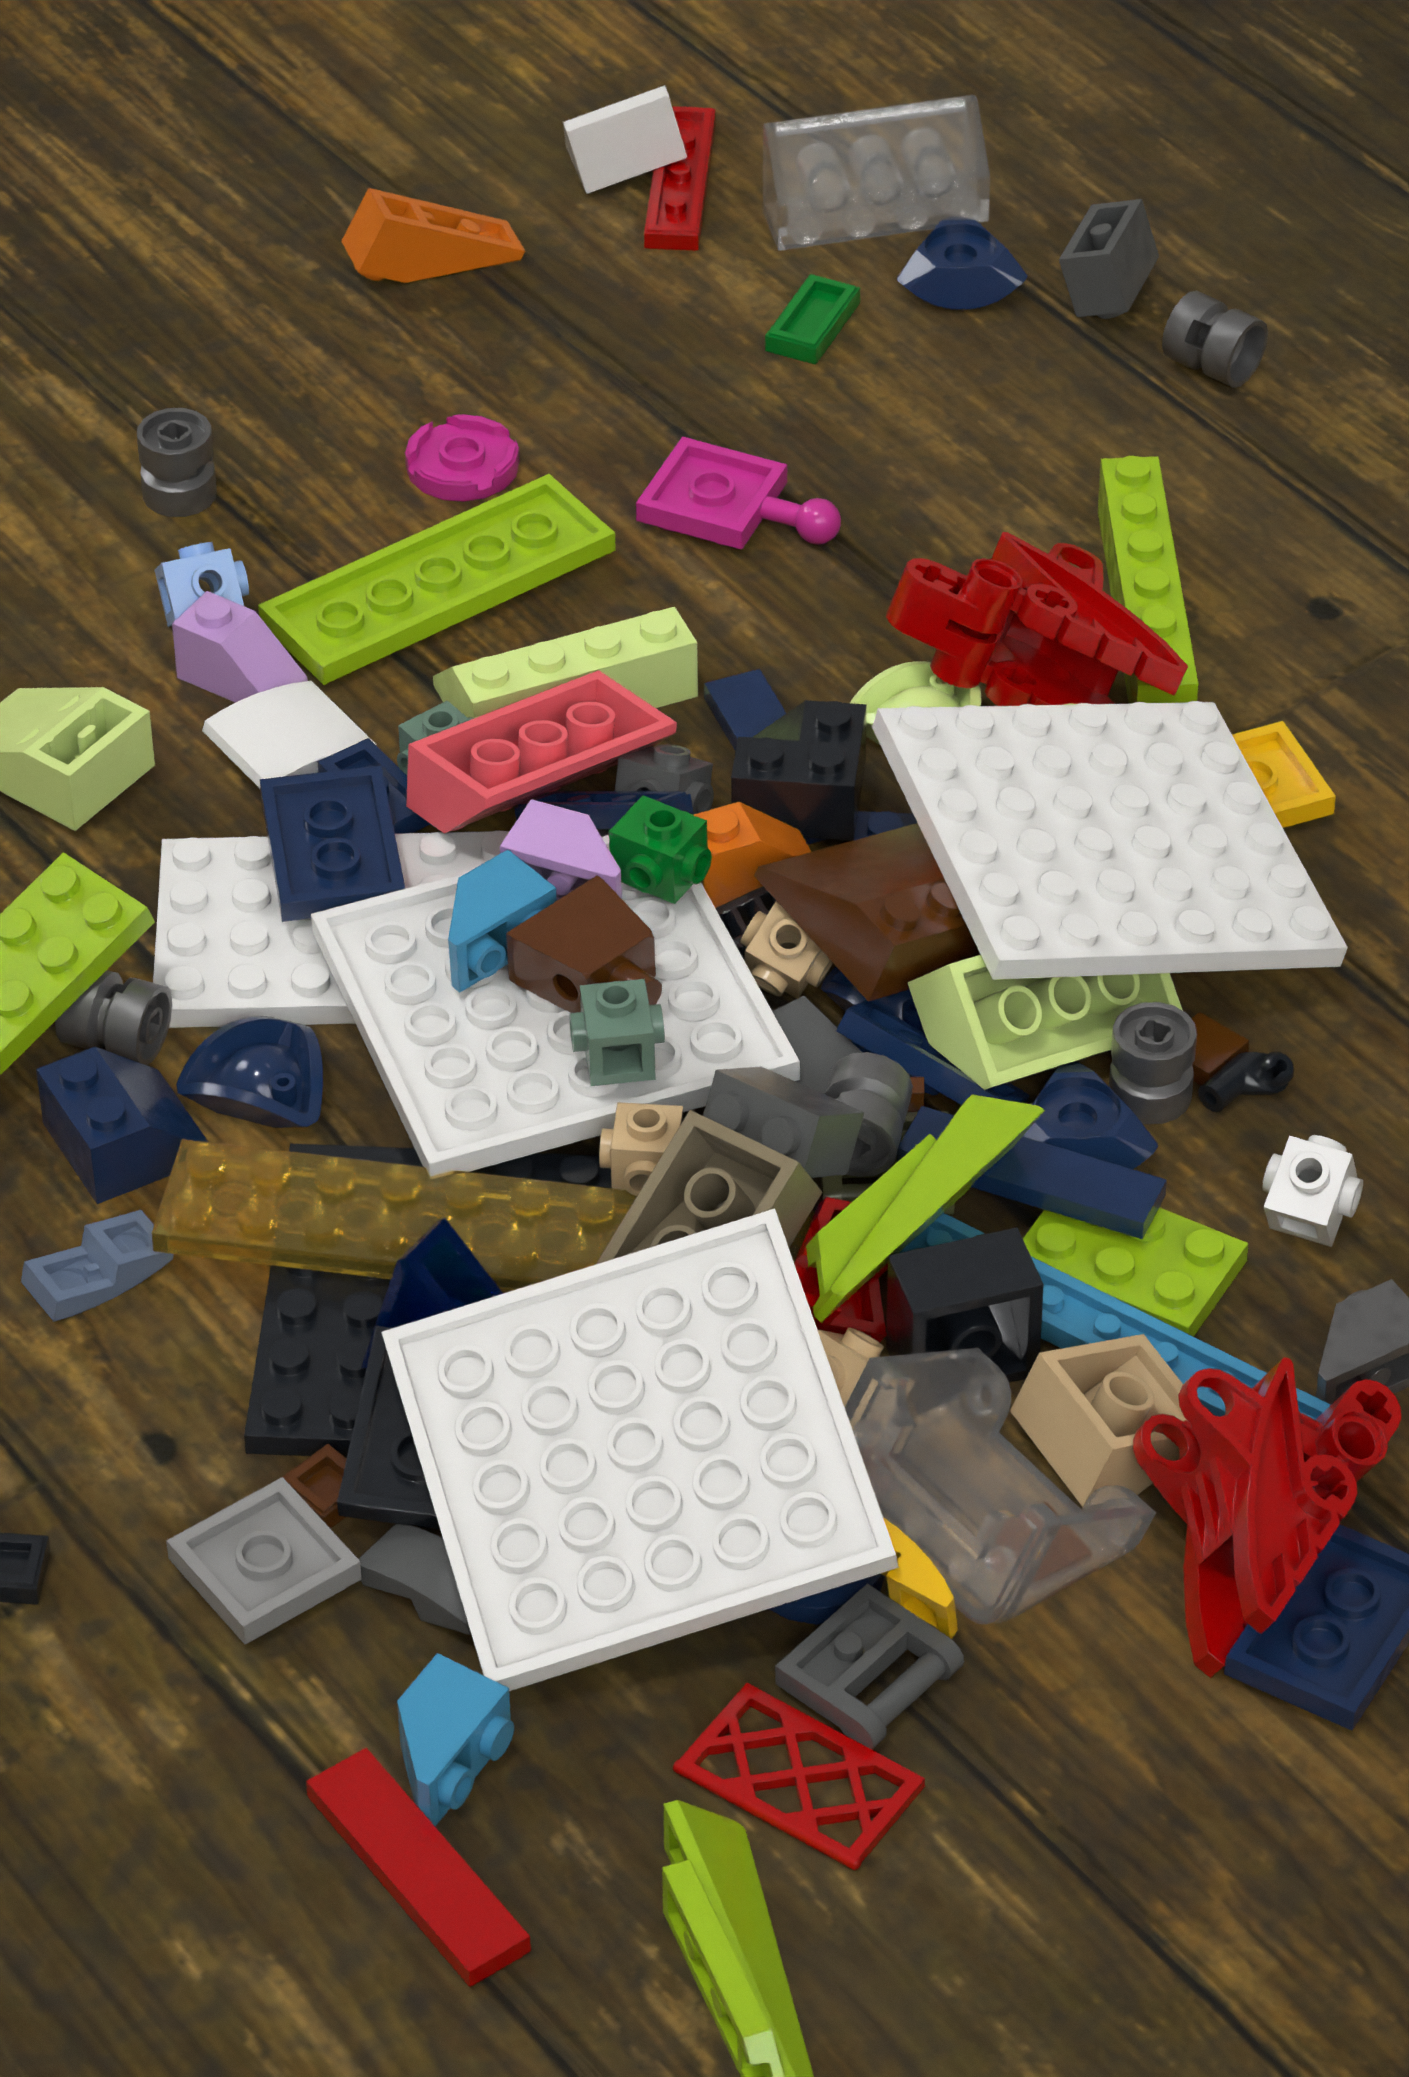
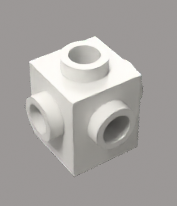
[1263,1135,1363,1247]

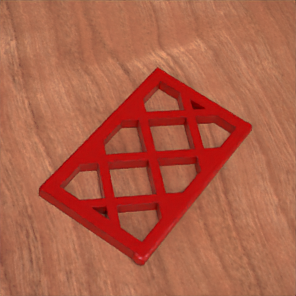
[673,1683,925,1871]

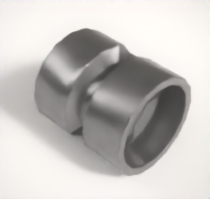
[1162,291,1268,388]
[137,408,216,517]
[55,970,172,1065]
[1109,1002,1197,1124]
[825,1052,913,1177]

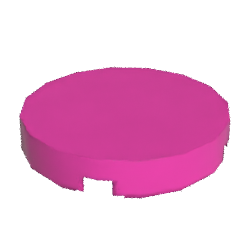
[405,414,519,502]

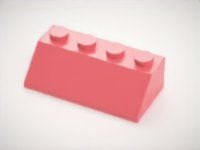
[406,670,677,834]

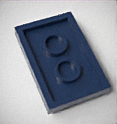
[259,765,405,922]
[1224,1525,1409,1731]

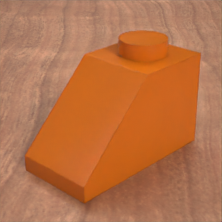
[694,802,811,908]

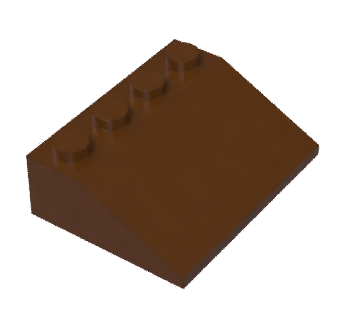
[754,823,981,1002]

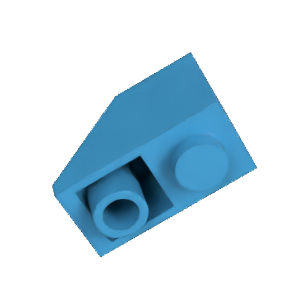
[448,849,557,993]
[397,1653,514,1826]

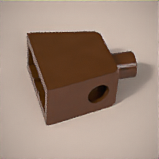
[506,876,662,1013]

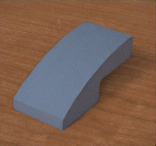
[21,1210,175,1322]

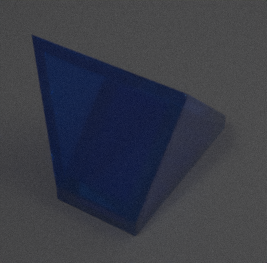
[361,1218,503,1367]

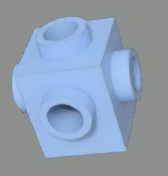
[154,542,249,627]

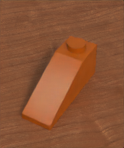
[341,188,525,283]

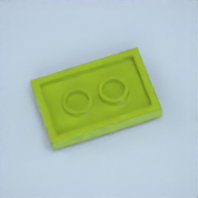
[1023,1207,1248,1337]

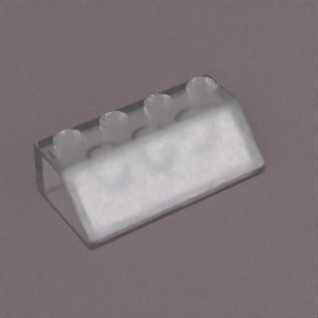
[763,95,990,251]

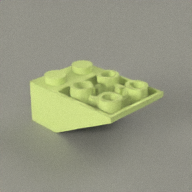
[0,687,155,831]

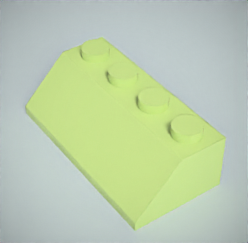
[433,607,698,719]
[908,955,1183,1090]

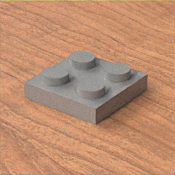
[166,1477,362,1645]

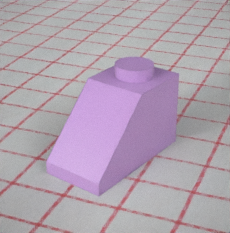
[172,591,308,703]
[500,799,622,900]

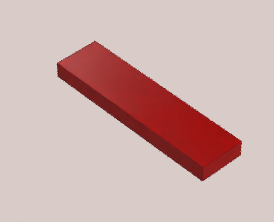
[644,106,716,251]
[306,1747,531,1987]

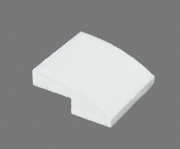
[202,681,377,788]

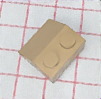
[1010,1334,1187,1507]

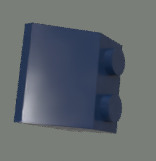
[36,1047,215,1204]

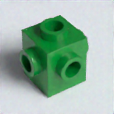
[609,795,712,904]

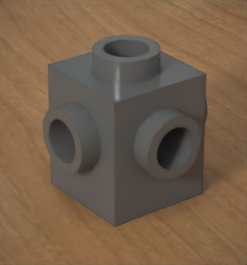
[615,745,714,814]

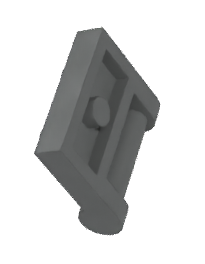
[775,1583,964,1749]

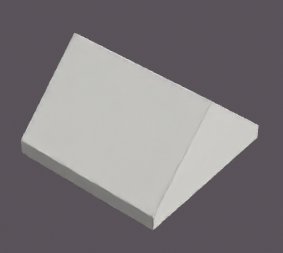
[563,86,687,194]

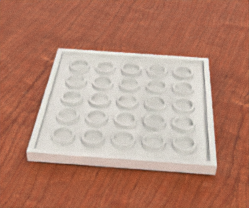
[872,701,1348,980]
[311,835,800,1182]
[382,1208,899,1691]

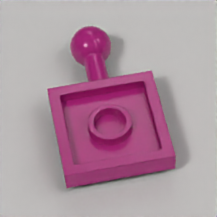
[636,436,841,550]

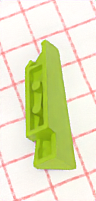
[806,1094,1045,1323]
[662,1800,814,2077]

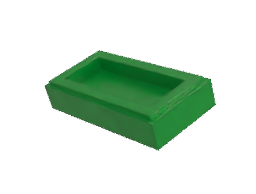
[765,274,860,365]

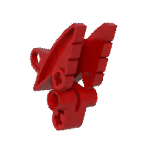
[886,532,1188,706]
[1133,1357,1402,1678]

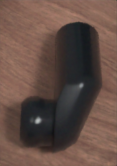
[1198,1052,1295,1112]

